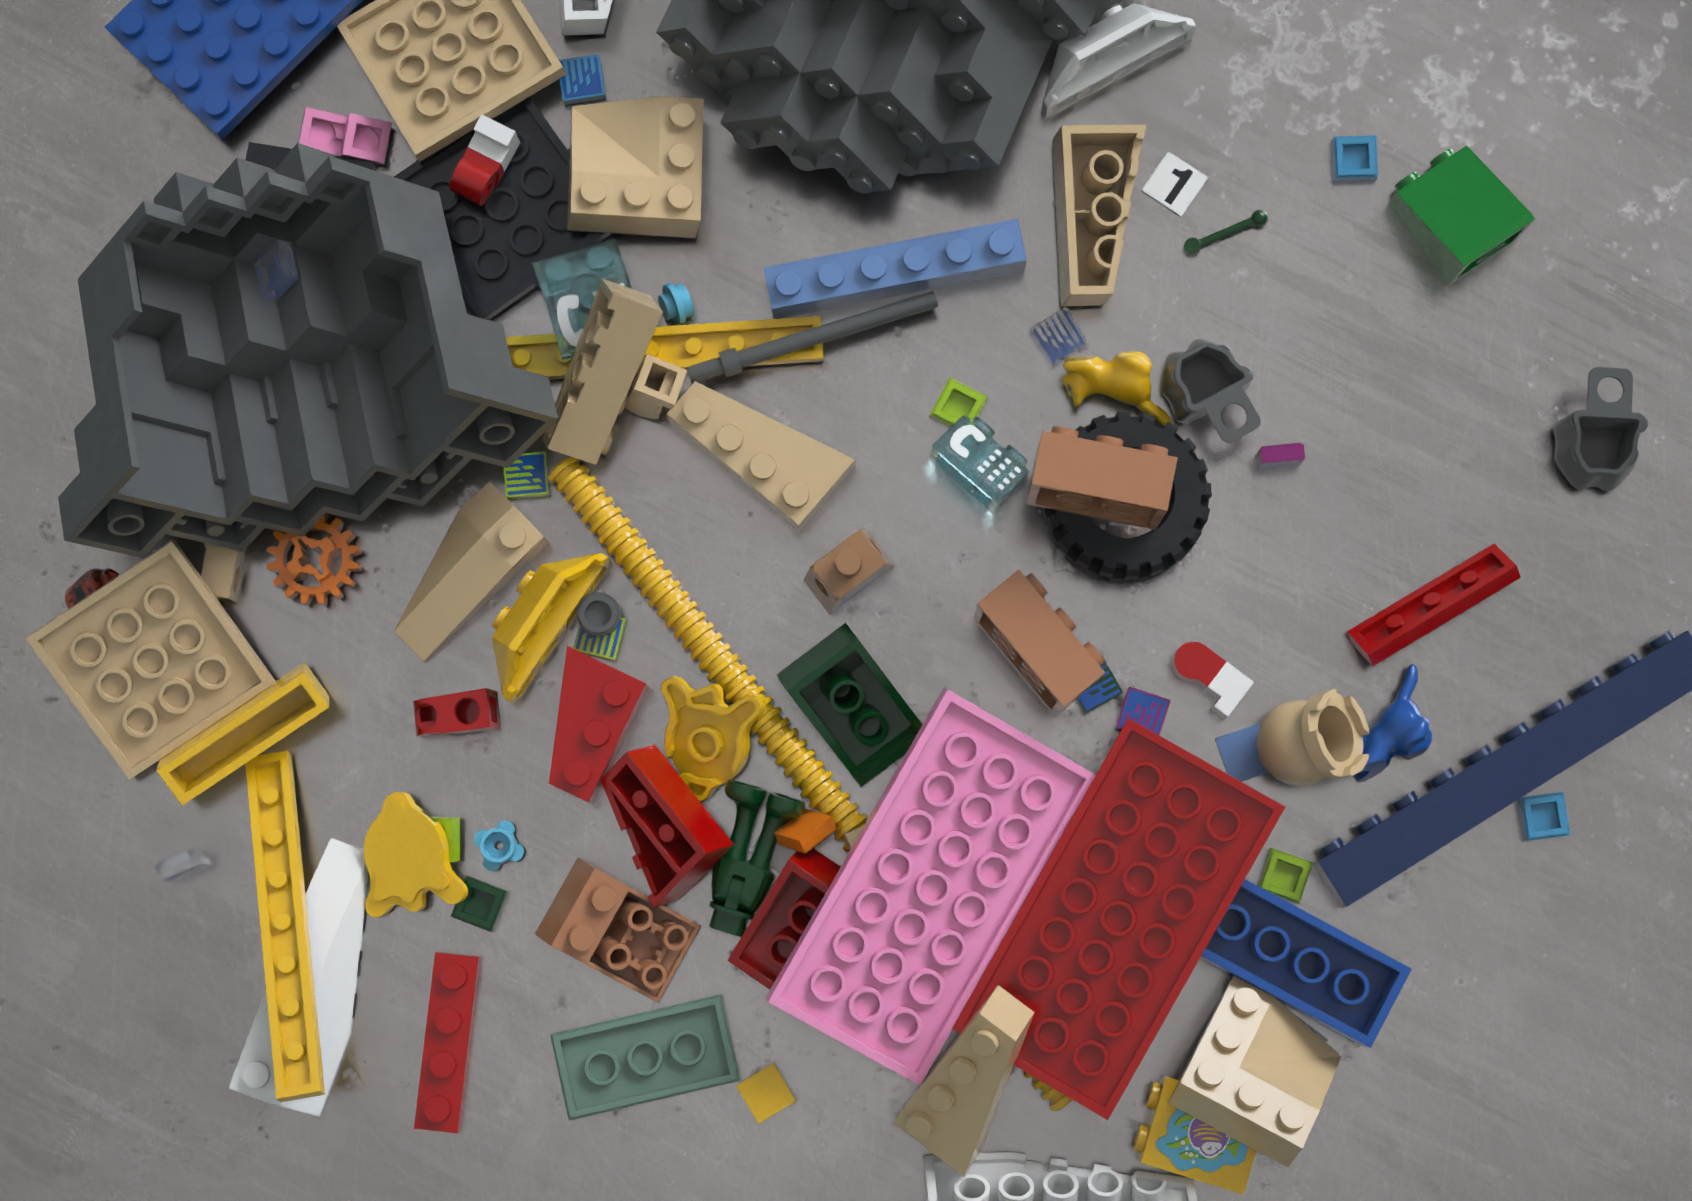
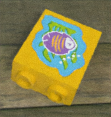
[1133,1075,1256,1195]

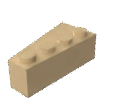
[1052,125,1146,306]
[542,278,663,465]
[667,381,856,532]
[893,985,1035,1177]

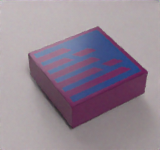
[1255,443,1305,470]
[1115,686,1171,735]

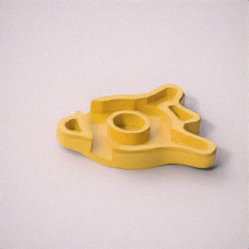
[661,676,766,802]
[363,792,468,917]

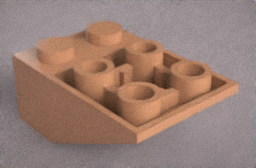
[535,858,701,1003]

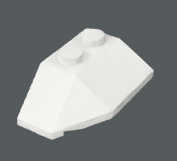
[1041,3,1196,120]

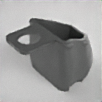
[1162,339,1261,443]
[1554,367,1648,491]

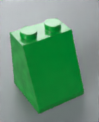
[1389,145,1535,285]

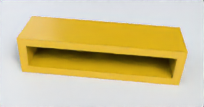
[156,662,330,806]

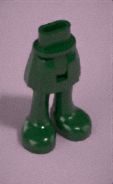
[709,780,805,937]

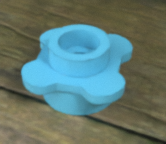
[474,821,524,871]

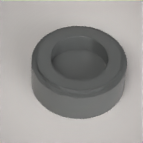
[577,592,621,637]

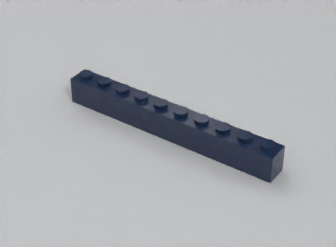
[1313,629,1692,908]

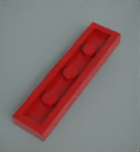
[1347,543,1521,667]
[414,952,481,1133]

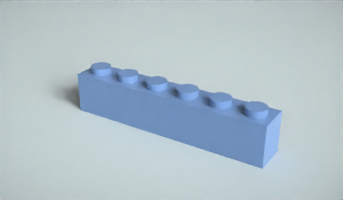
[764,219,1027,319]

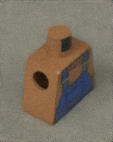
[804,529,895,615]

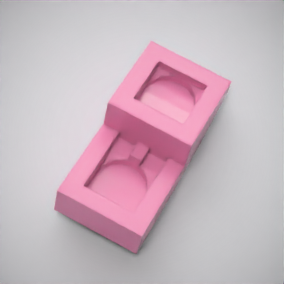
[298,107,392,165]

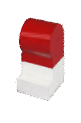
[449,114,520,206]
[1171,642,1254,720]

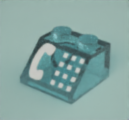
[532,239,632,360]
[929,414,1030,515]

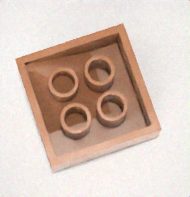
[1026,426,1178,530]
[973,569,1105,717]

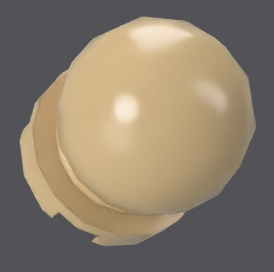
[1255,689,1369,786]

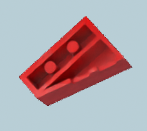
[549,646,650,805]
[600,744,734,908]

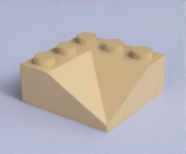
[567,96,704,238]
[1168,976,1341,1168]

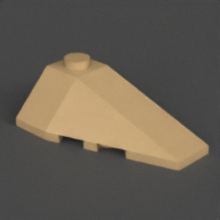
[394,481,549,663]

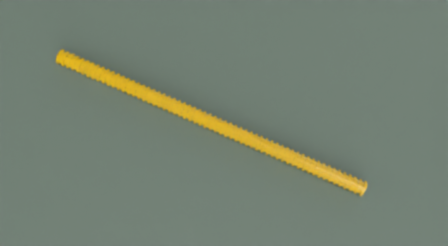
[548,456,1073,1112]

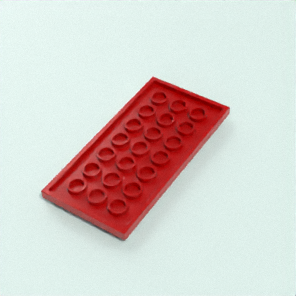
[952,718,1286,1120]

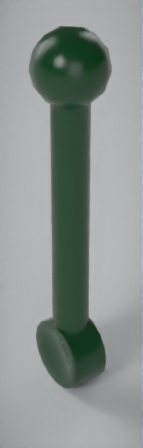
[1184,210,1268,256]

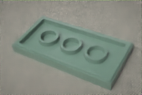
[550,994,741,1121]

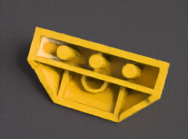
[492,553,612,705]

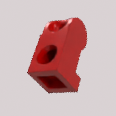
[413,688,501,737]

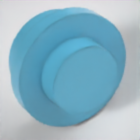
[658,283,694,325]

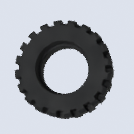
[1043,411,1212,583]

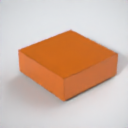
[774,808,837,853]

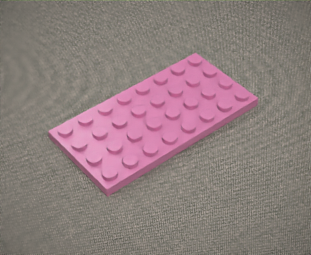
[765,687,1096,1085]

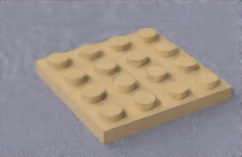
[337,0,566,162]
[25,539,275,780]

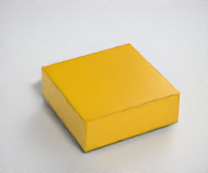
[736,1063,797,1124]

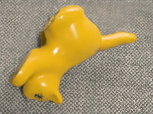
[1062,351,1173,426]

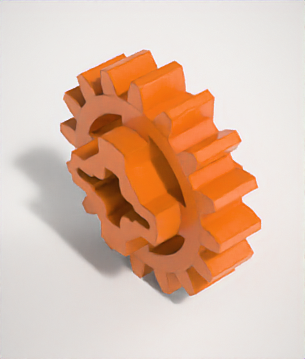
[266,514,362,606]

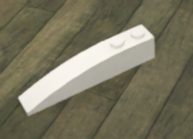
[229,838,370,1116]
[924,1152,1198,1201]

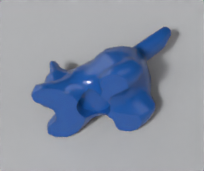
[1356,664,1432,782]

